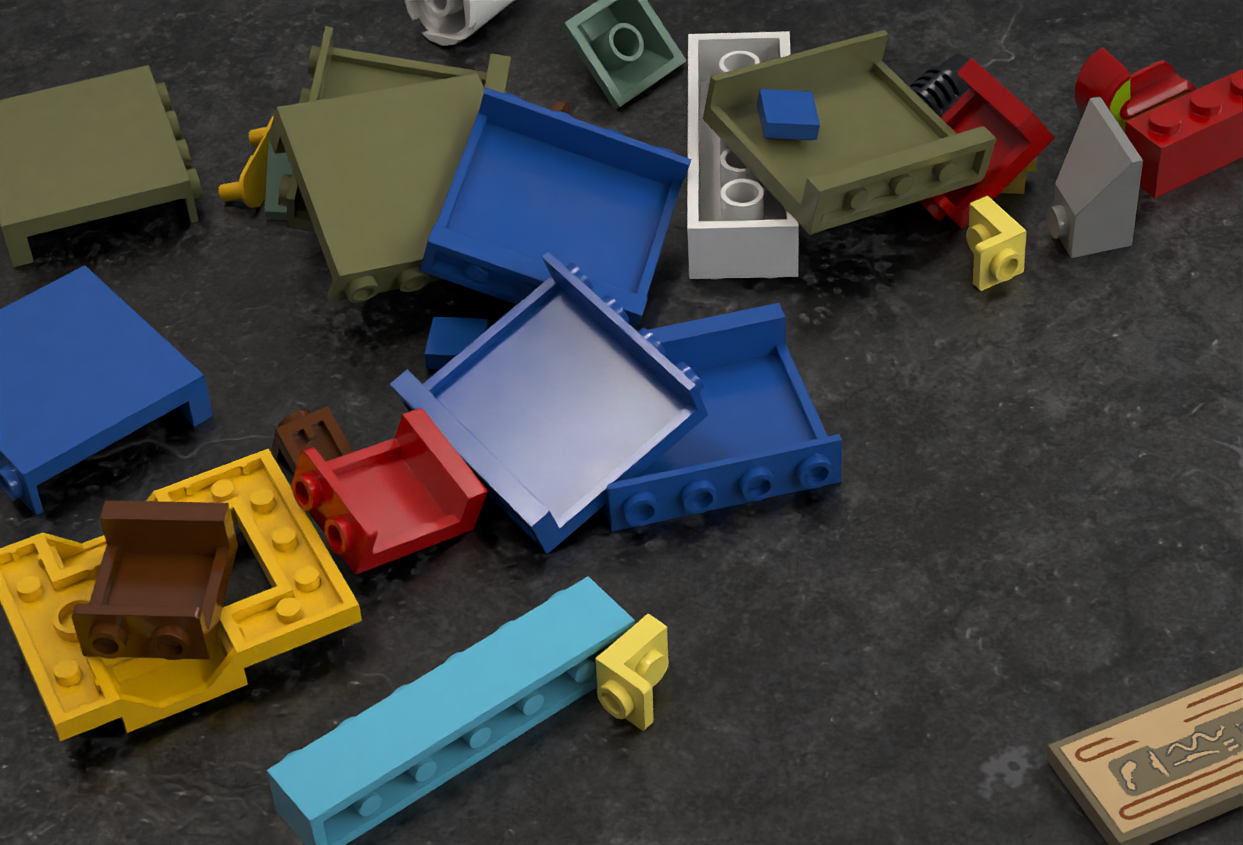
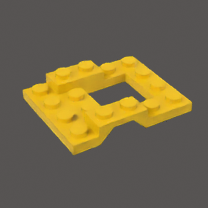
[0,448,362,741]

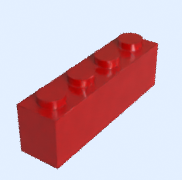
[1125,69,1243,199]

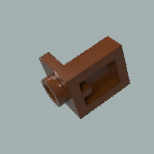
[271,406,354,474]

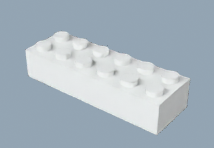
[687,31,799,280]

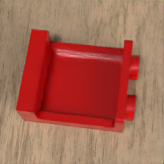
[919,58,1055,230]
[291,408,488,575]

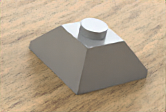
[1047,96,1143,258]

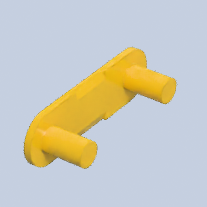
[218,116,274,208]

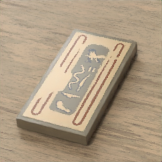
[1046,667,1243,845]

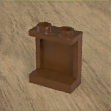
[71,500,238,660]

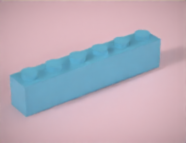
[266,576,635,845]

